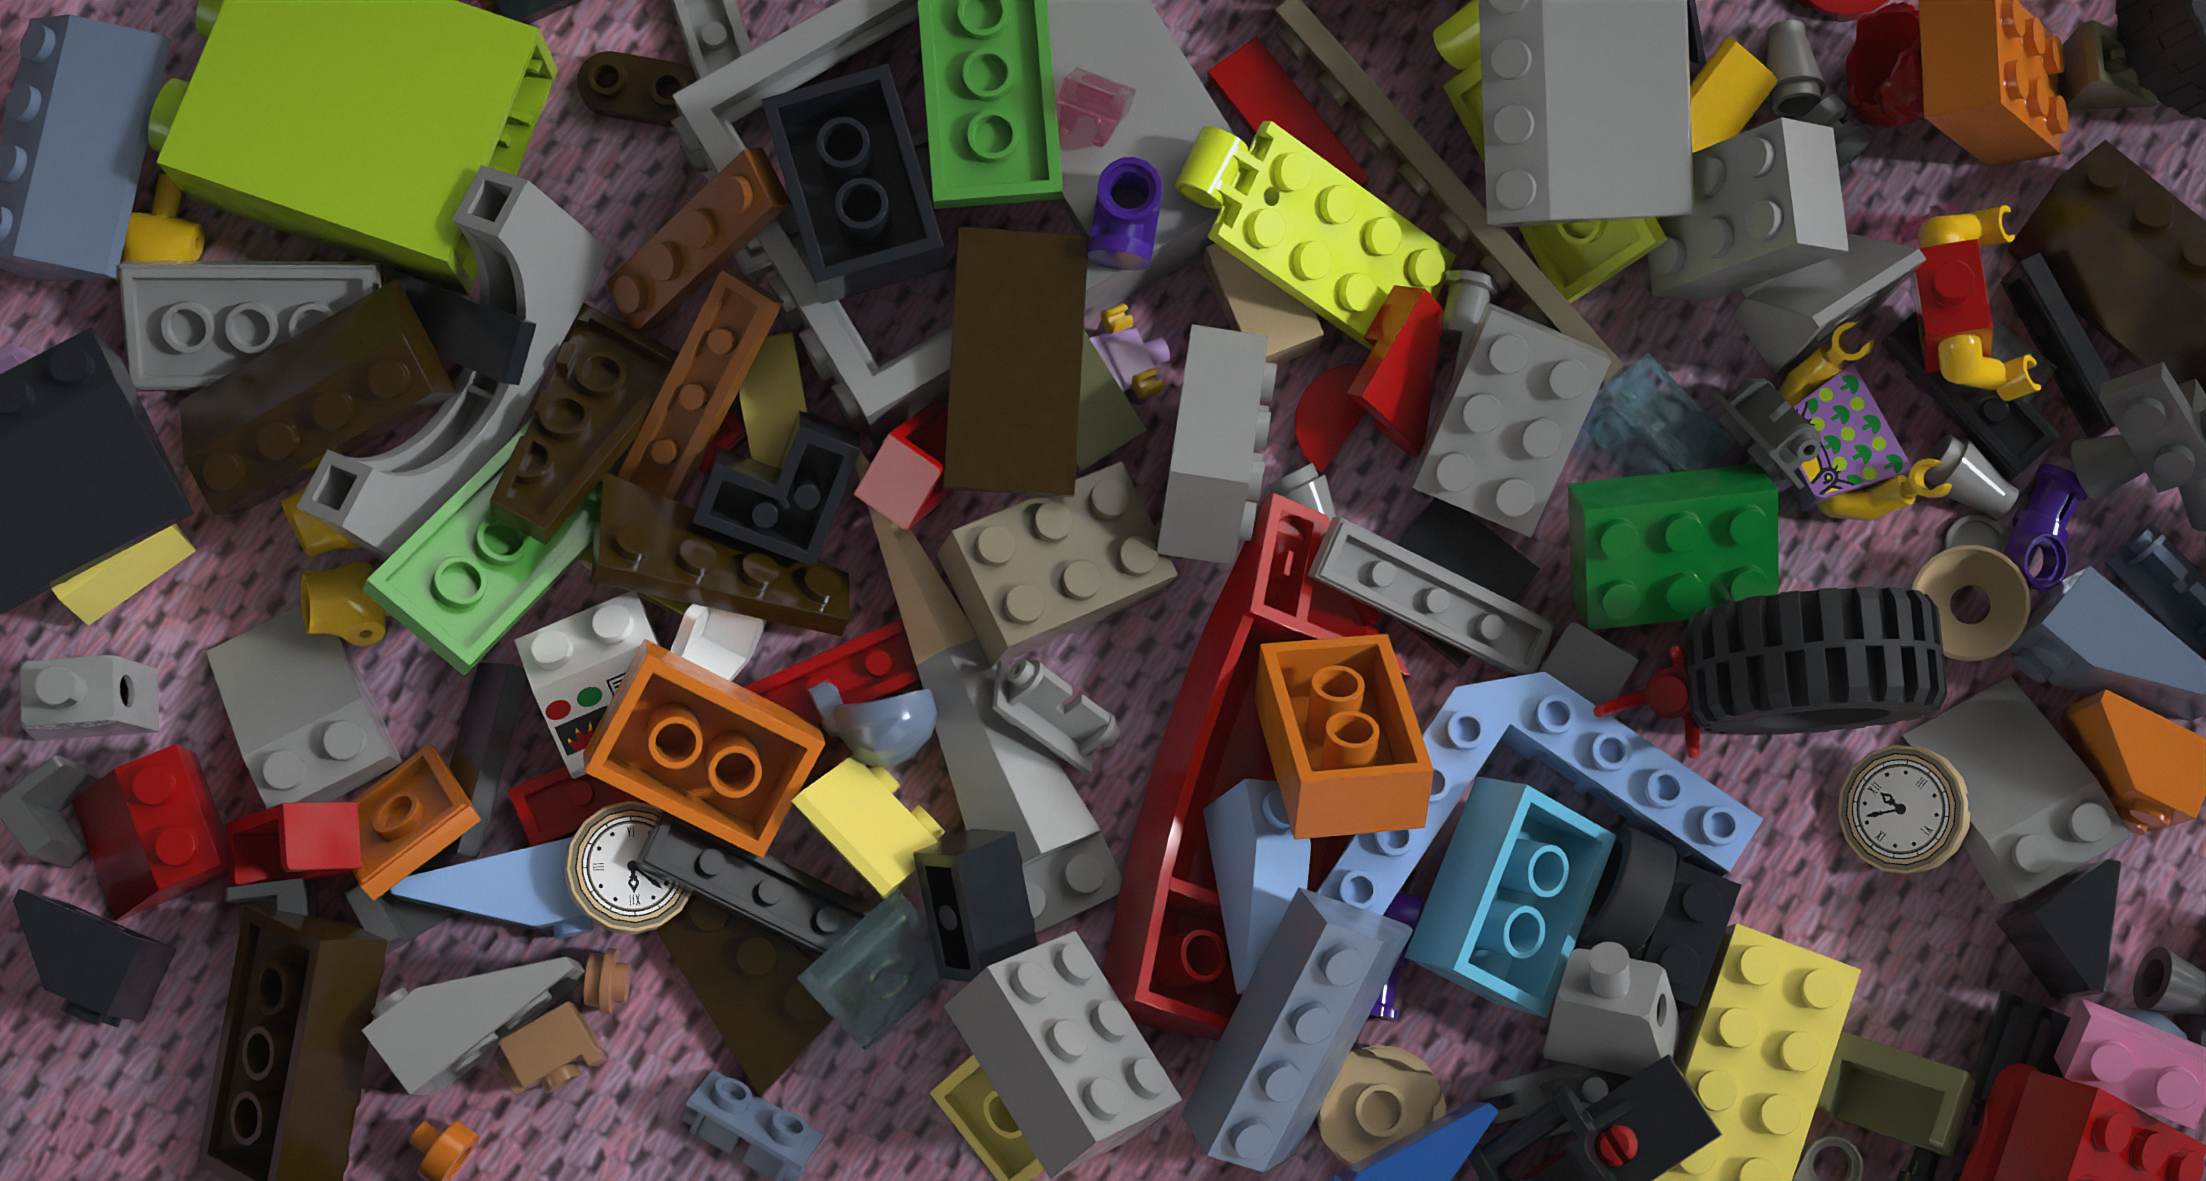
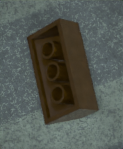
[2007,139,2206,394]
[179,280,458,515]
[197,906,388,1181]

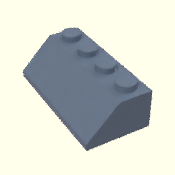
[0,14,171,281]
[1181,887,1413,1172]

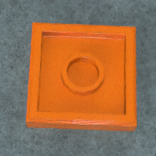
[351,743,482,901]

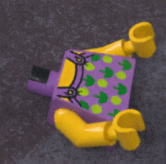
[1756,321,1952,521]

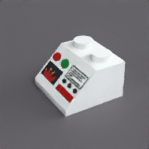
[514,591,662,779]

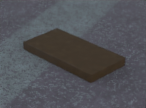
[943,227,1089,497]

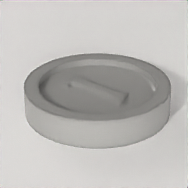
[1944,515,2008,554]

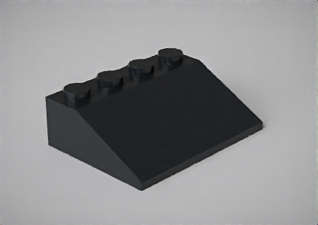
[0,327,194,615]

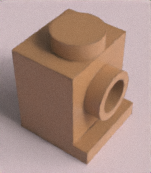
[497,1001,608,1095]

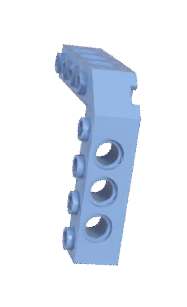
[1315,672,1763,915]

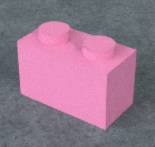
[2054,998,2206,1130]

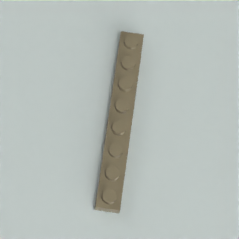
[1276,0,1625,390]

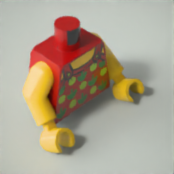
[1909,205,2041,401]

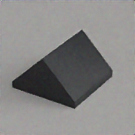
[1996,859,2121,999]

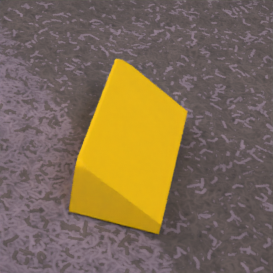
[1690,37,1778,153]

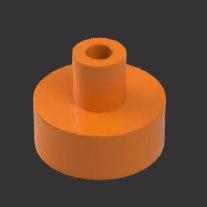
[409,1120,480,1181]

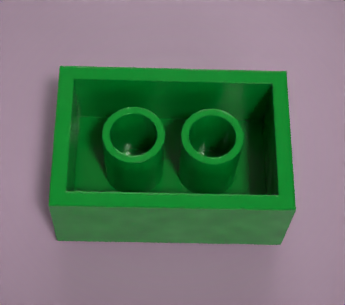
[1568,463,1779,630]

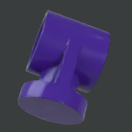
[1087,157,1162,271]

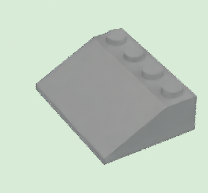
[1479,0,1694,227]

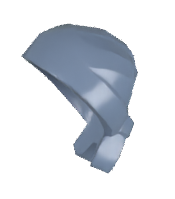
[808,680,938,768]

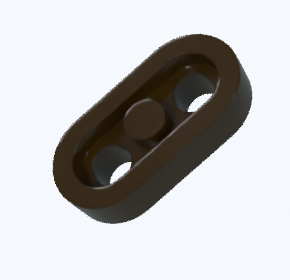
[577,51,697,127]

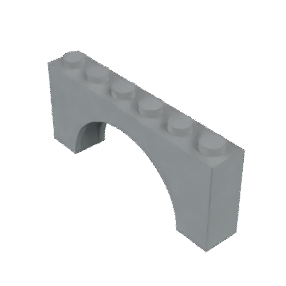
[296,165,611,561]

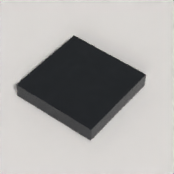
[1397,497,1540,669]

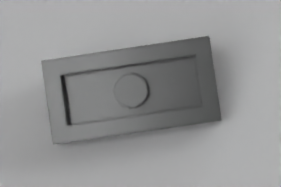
[0,755,101,868]

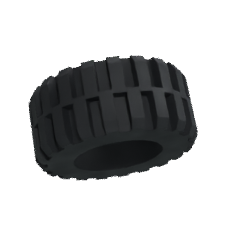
[1684,587,1948,735]

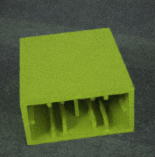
[148,0,558,295]

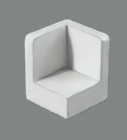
[670,604,767,682]

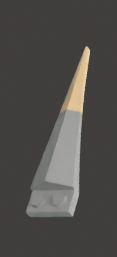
[855,452,1123,935]

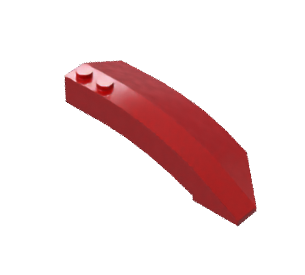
[1103,493,1410,1041]

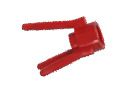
[1593,646,1700,759]

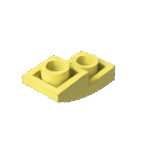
[739,331,808,468]

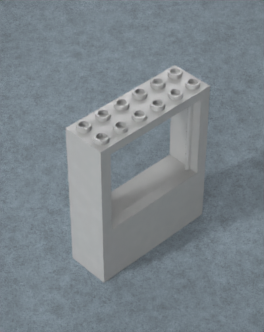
[671,0,1265,445]

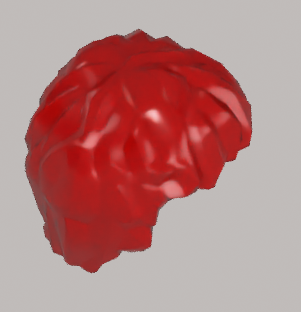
[1845,2,1926,128]

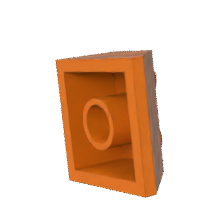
[2060,689,2206,835]

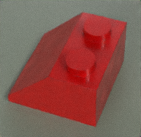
[72,744,229,921]

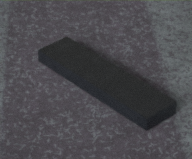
[634,809,898,980]

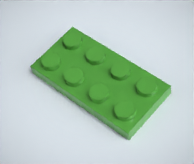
[918,0,1063,209]
[362,421,599,676]

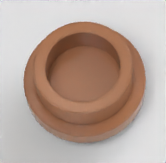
[584,948,631,1014]

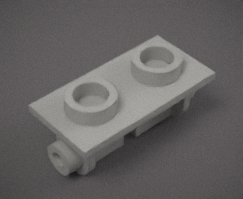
[992,658,1120,776]

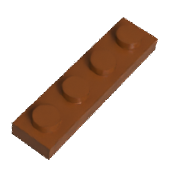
[605,147,791,334]
[617,269,784,503]

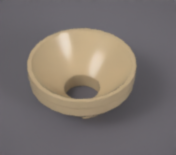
[1912,545,2031,661]

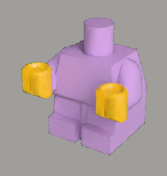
[1090,303,1170,405]

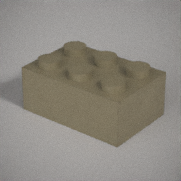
[936,461,1178,667]

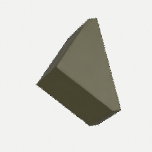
[2058,20,2157,110]

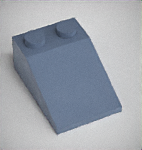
[2009,566,2206,721]

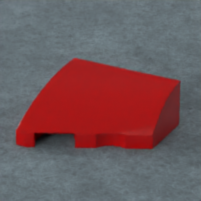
[1347,285,1444,458]

